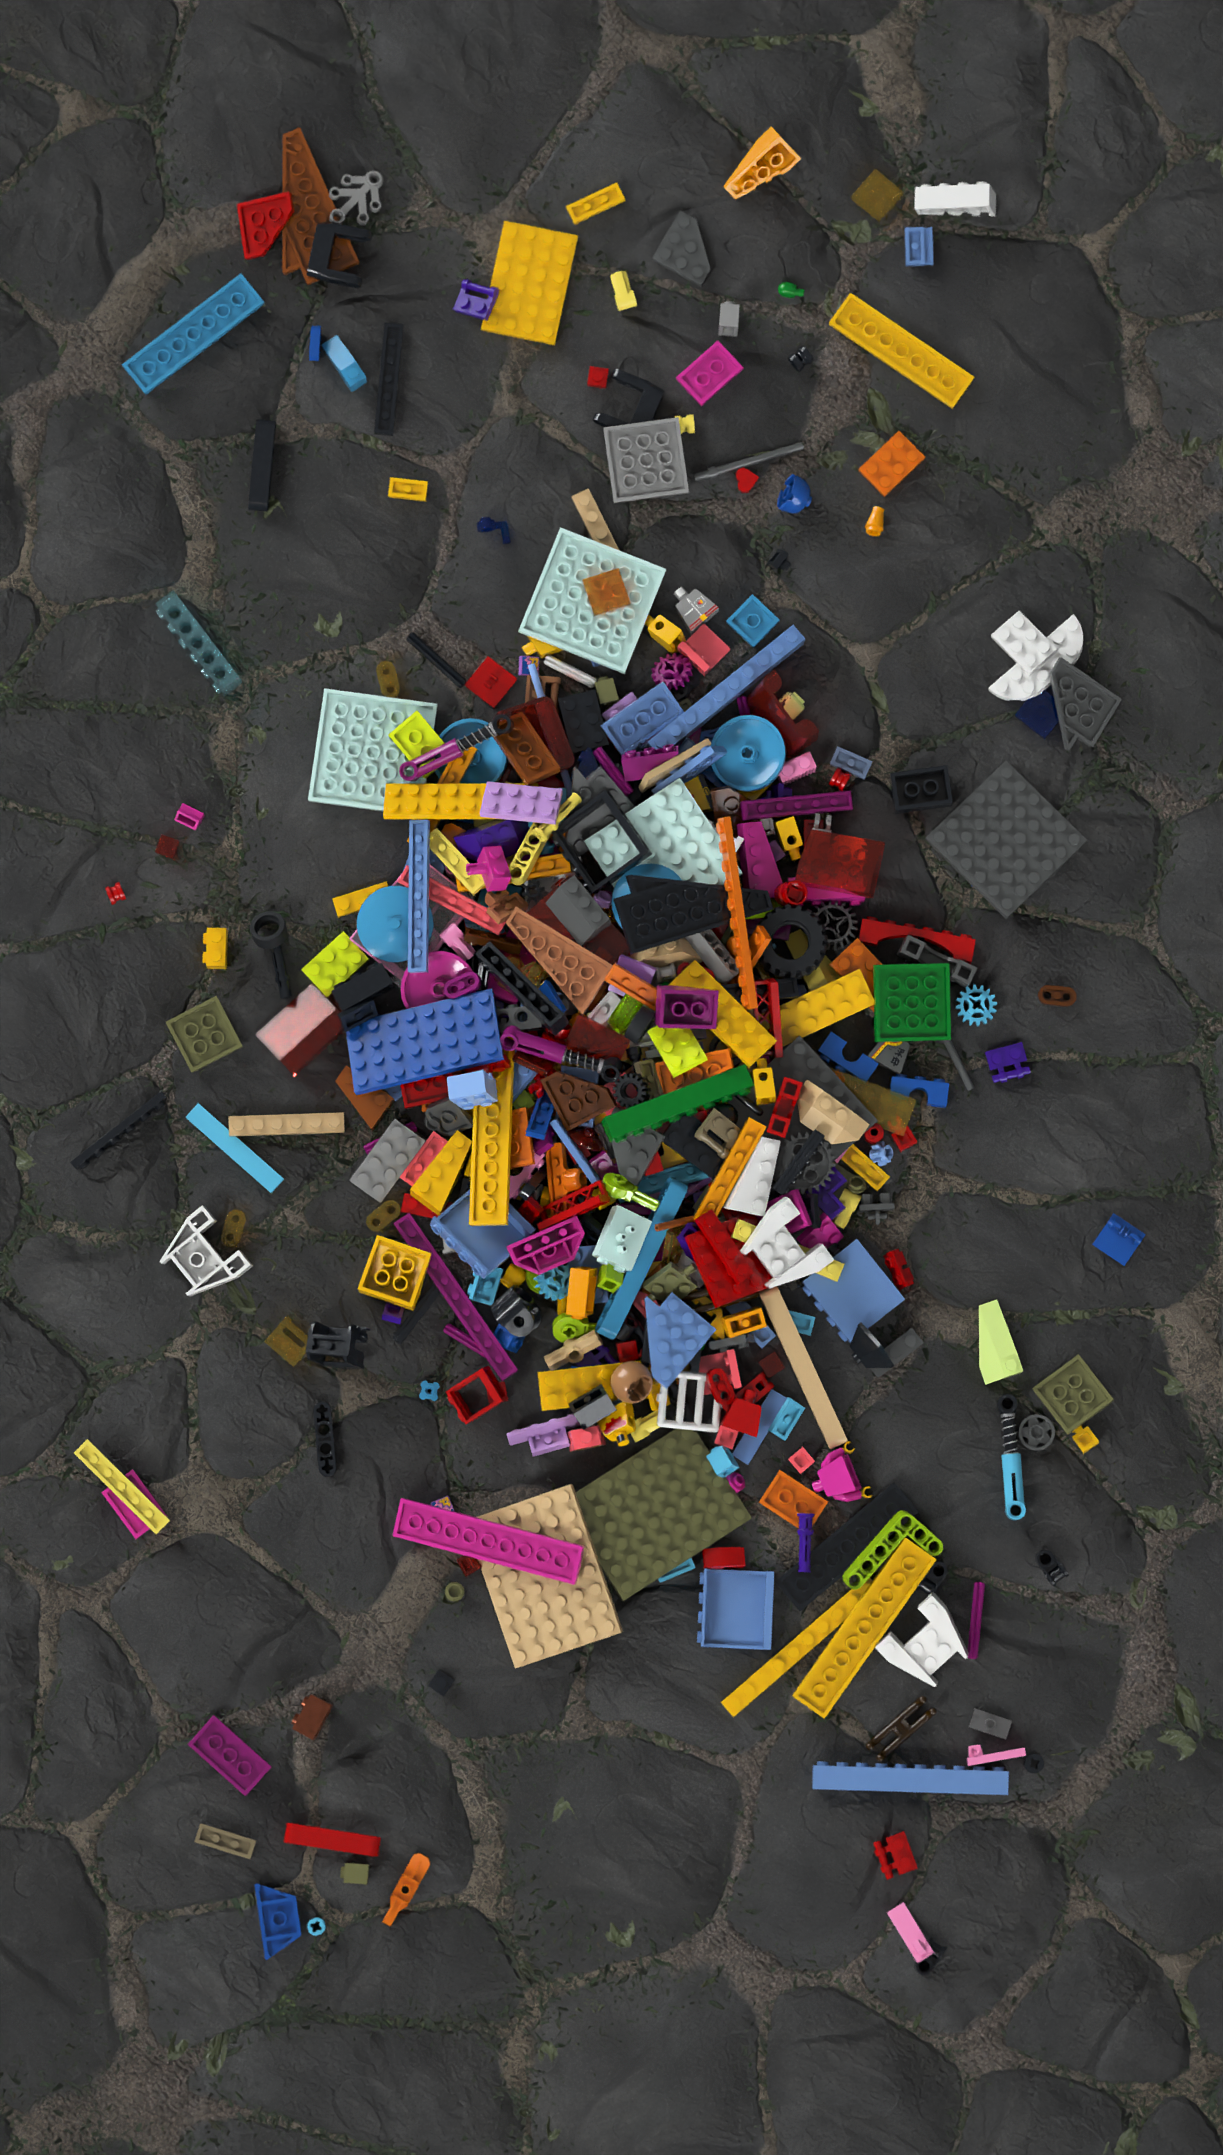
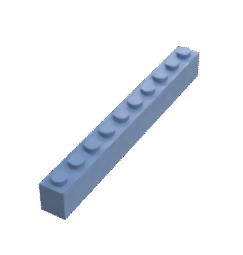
[647,625,805,749]
[812,1761,1009,1795]

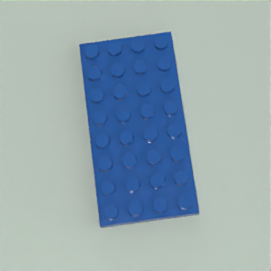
[346,988,504,1095]

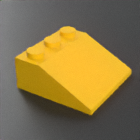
[358,1235,432,1311]

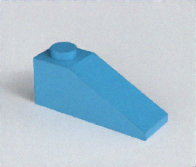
[321,335,367,392]

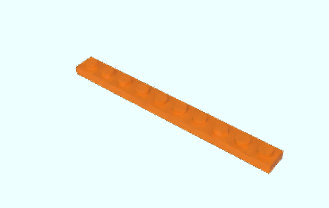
[716,816,758,1010]

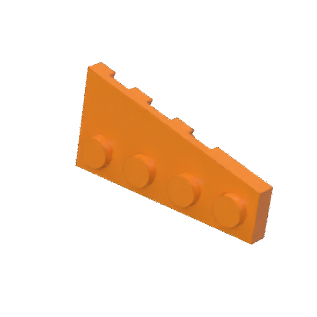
[655,1048,734,1094]

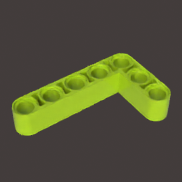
[843,1510,943,1590]

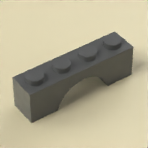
[897,935,977,988]

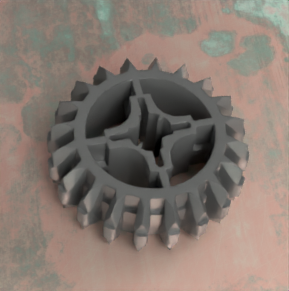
[812,900,858,951]

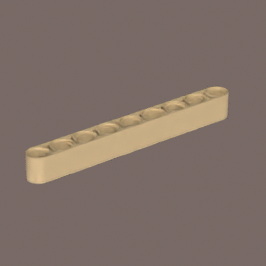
[759,1286,848,1450]

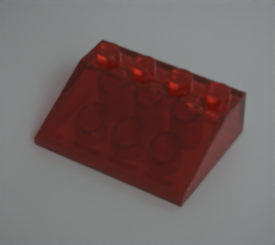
[795,829,885,898]
[256,983,344,1077]

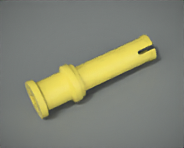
[532,792,582,842]

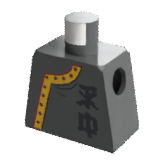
[868,1041,910,1074]

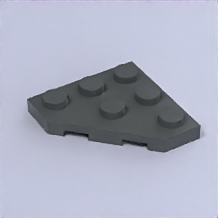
[652,211,711,287]
[612,1106,666,1186]

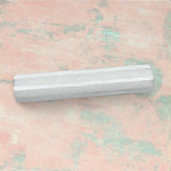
[544,655,597,688]

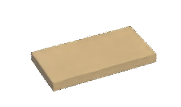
[638,739,711,793]

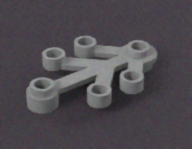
[329,171,383,225]

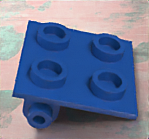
[1092,1213,1146,1266]

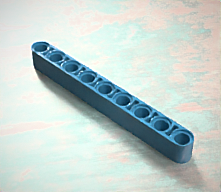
[595,1177,688,1340]

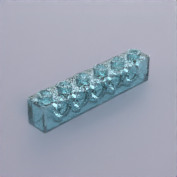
[155,590,242,697]

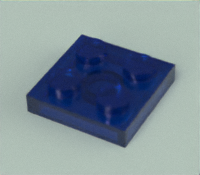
[1015,690,1059,739]

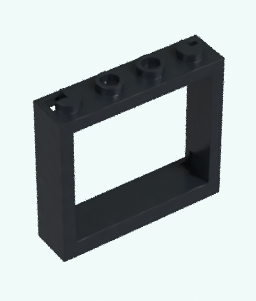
[551,790,652,894]

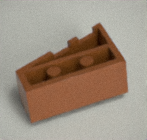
[335,1065,395,1132]

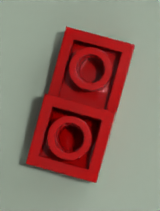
[702,1547,745,1570]

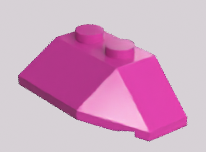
[506,1216,585,1275]

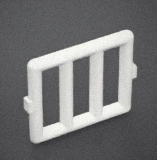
[656,1371,723,1432]

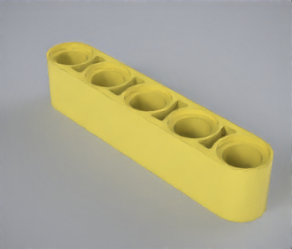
[509,804,561,885]

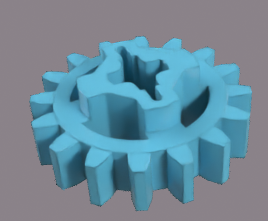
[955,985,997,1027]
[533,1264,570,1301]

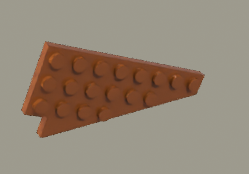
[282,127,359,285]

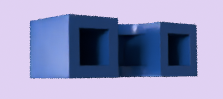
[817,1032,879,1085]
[889,1074,949,1108]

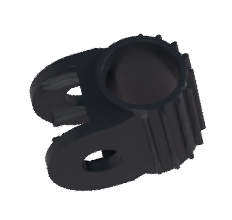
[491,1285,542,1337]

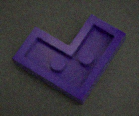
[805,1167,847,1220]

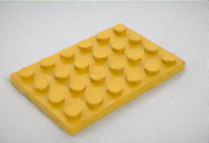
[481,221,578,345]

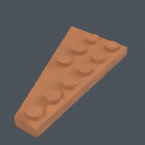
[506,907,613,1015]

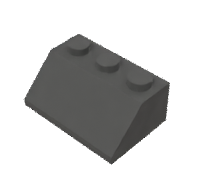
[546,875,611,947]

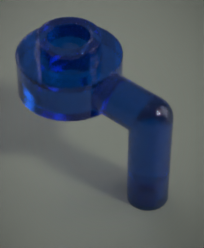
[476,517,511,544]

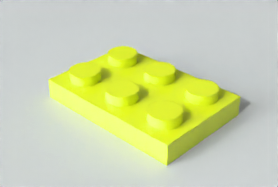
[388,711,444,779]
[301,931,369,998]
[647,1026,708,1078]

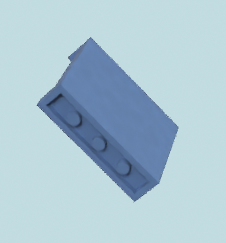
[430,1189,536,1279]
[802,1239,905,1343]
[697,1568,774,1650]

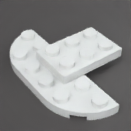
[989,611,1083,701]

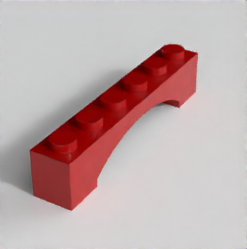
[859,917,976,964]

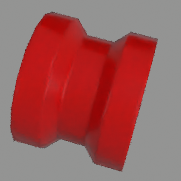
[829,768,851,791]
[105,882,126,905]

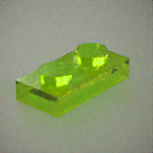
[607,994,643,1034]

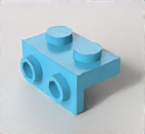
[467,1267,504,1306]

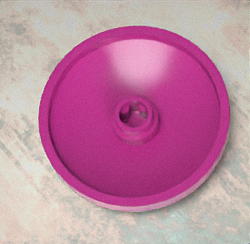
[401,951,476,1009]

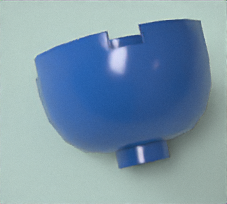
[777,474,812,513]

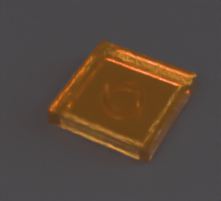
[582,568,631,616]

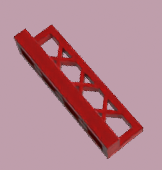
[753,978,783,1058]
[537,1180,610,1231]

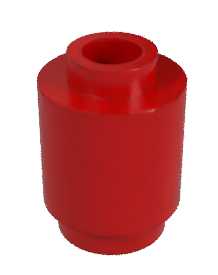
[864,1123,884,1144]

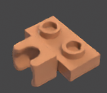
[485,890,529,925]

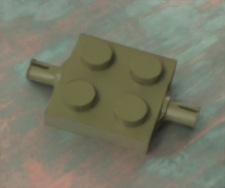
[643,1262,698,1302]

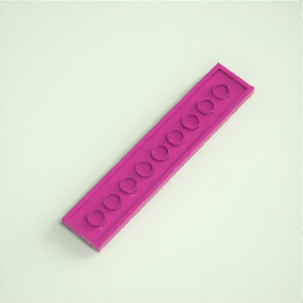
[393,1498,585,1585]

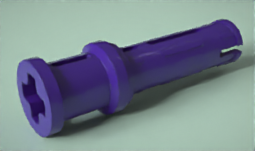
[797,1513,814,1572]

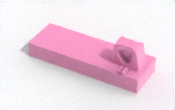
[966,1745,1026,1766]
[887,1902,934,1963]

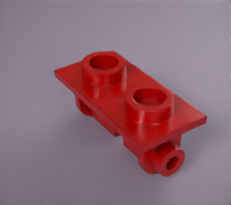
[883,1248,914,1290]

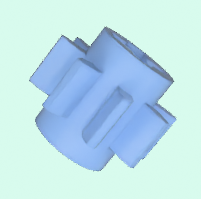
[869,1141,893,1166]

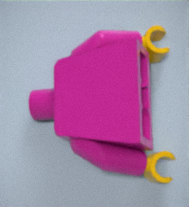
[812,1441,873,1502]

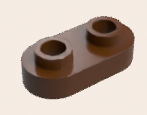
[1038,985,1077,1007]

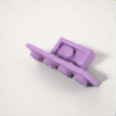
[507,1413,581,1457]

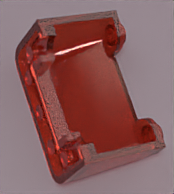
[747,670,819,757]

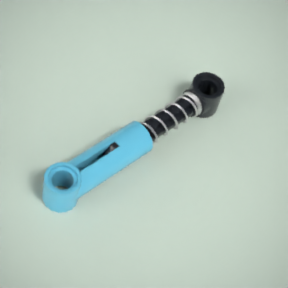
[997,1394,1026,1521]

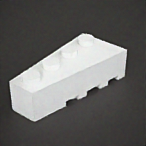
[722,1137,781,1217]

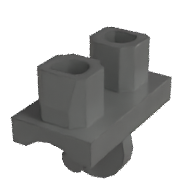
[859,1193,895,1225]

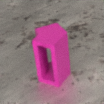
[174,803,205,830]

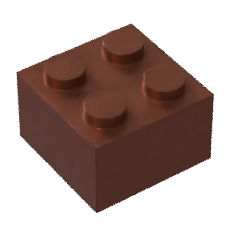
[291,1694,333,1740]

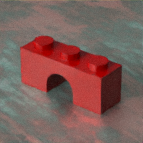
[766,1077,803,1138]

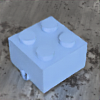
[447,1070,498,1110]

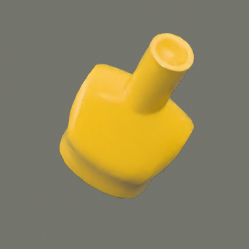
[500,1263,526,1289]

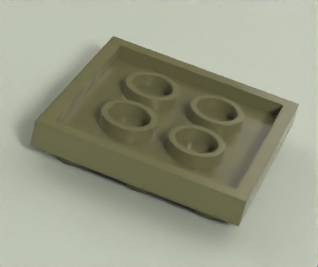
[166,996,243,1073]
[1032,1354,1114,1435]

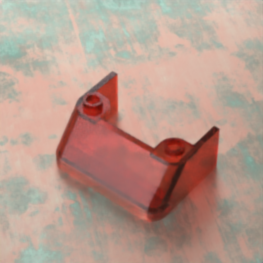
[493,697,574,784]

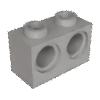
[719,301,739,336]

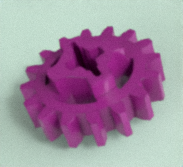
[651,653,693,690]

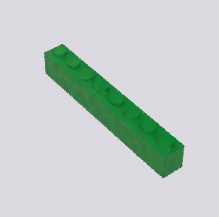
[601,1064,754,1143]

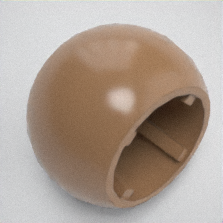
[611,1361,653,1404]

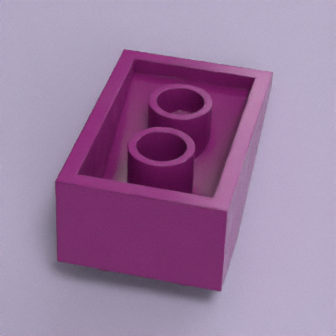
[655,985,719,1029]

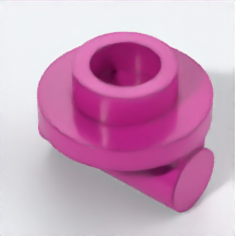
[726,1472,745,1494]

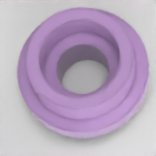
[593,891,612,909]

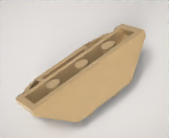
[625,938,702,968]
[797,1080,870,1144]

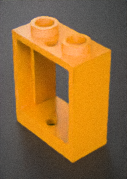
[566,1266,598,1319]

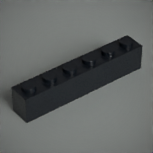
[476,941,569,1036]

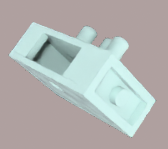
[592,1205,652,1273]

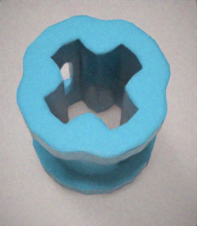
[307,1917,326,1936]

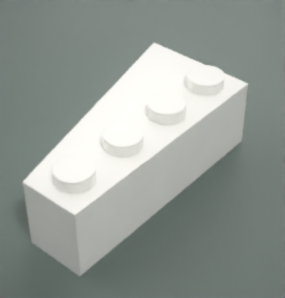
[915,181,996,216]

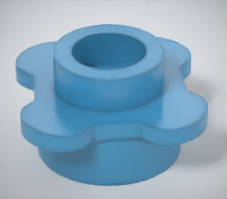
[540,841,555,855]
[419,1381,440,1401]

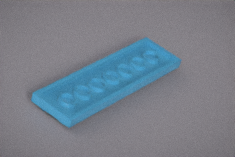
[122,273,265,395]

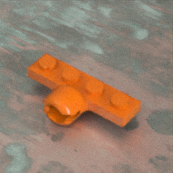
[724,925,772,985]
[545,1142,587,1217]

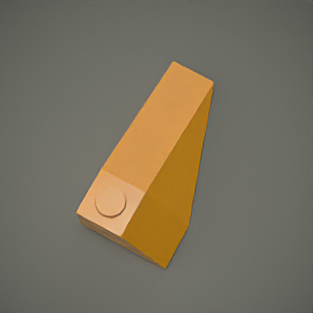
[723,127,801,200]

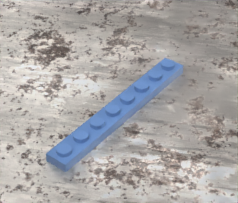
[408,819,430,973]

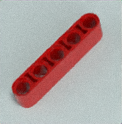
[284,1823,381,1857]

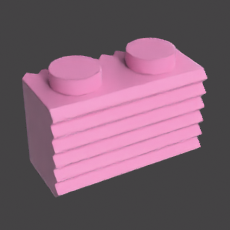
[777,751,817,785]

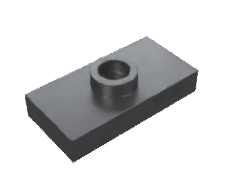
[969,1709,1012,1739]

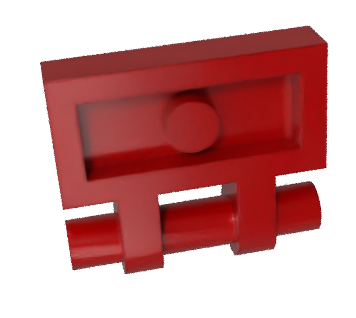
[873,1831,918,1880]

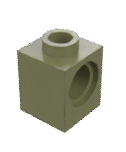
[594,676,619,708]
[340,1863,369,1884]

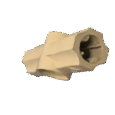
[544,1330,603,1371]

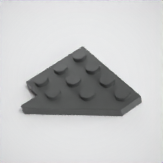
[1049,657,1122,751]
[566,766,635,857]

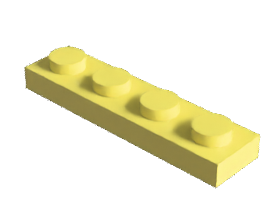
[430,828,485,896]

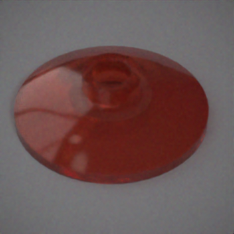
[568,1127,603,1151]

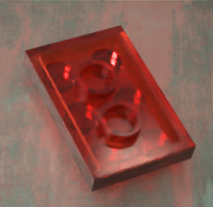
[564,1013,630,1071]

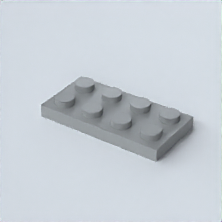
[349,1118,425,1203]

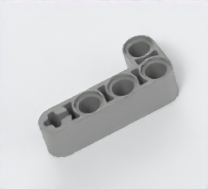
[685,929,739,984]

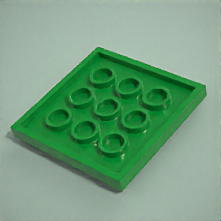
[873,963,951,1042]

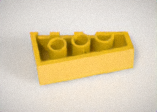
[410,1130,472,1216]

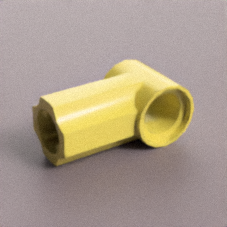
[610,271,637,311]
[832,1188,862,1229]
[630,1410,666,1443]

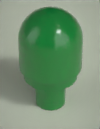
[778,282,805,298]

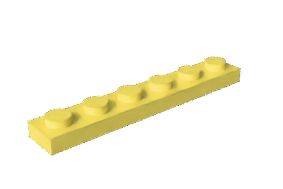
[731,1219,844,1282]
[74,1439,170,1535]

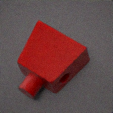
[720,1389,762,1438]

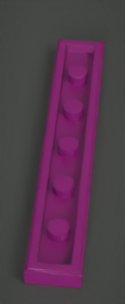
[740,790,853,821]

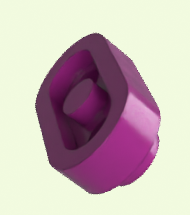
[444,971,481,999]

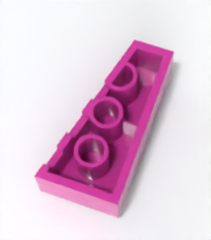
[737,821,783,898]
[787,874,866,906]

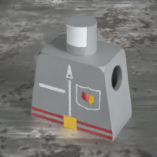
[674,587,719,635]

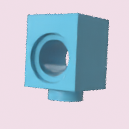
[706,1446,740,1478]

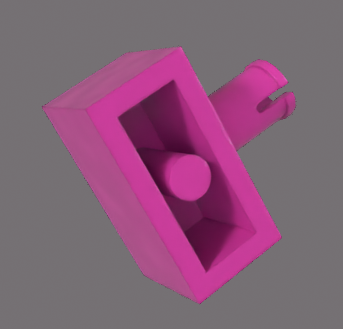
[466,846,511,892]

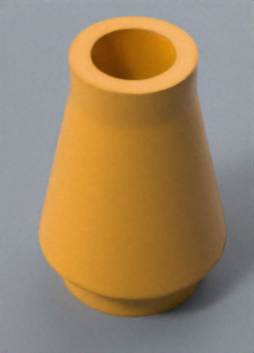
[865,506,884,536]

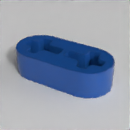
[309,325,321,361]

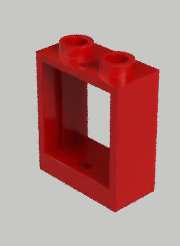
[446,1366,509,1425]

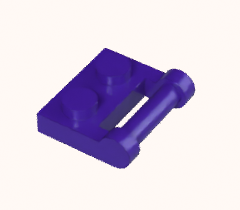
[453,279,499,321]

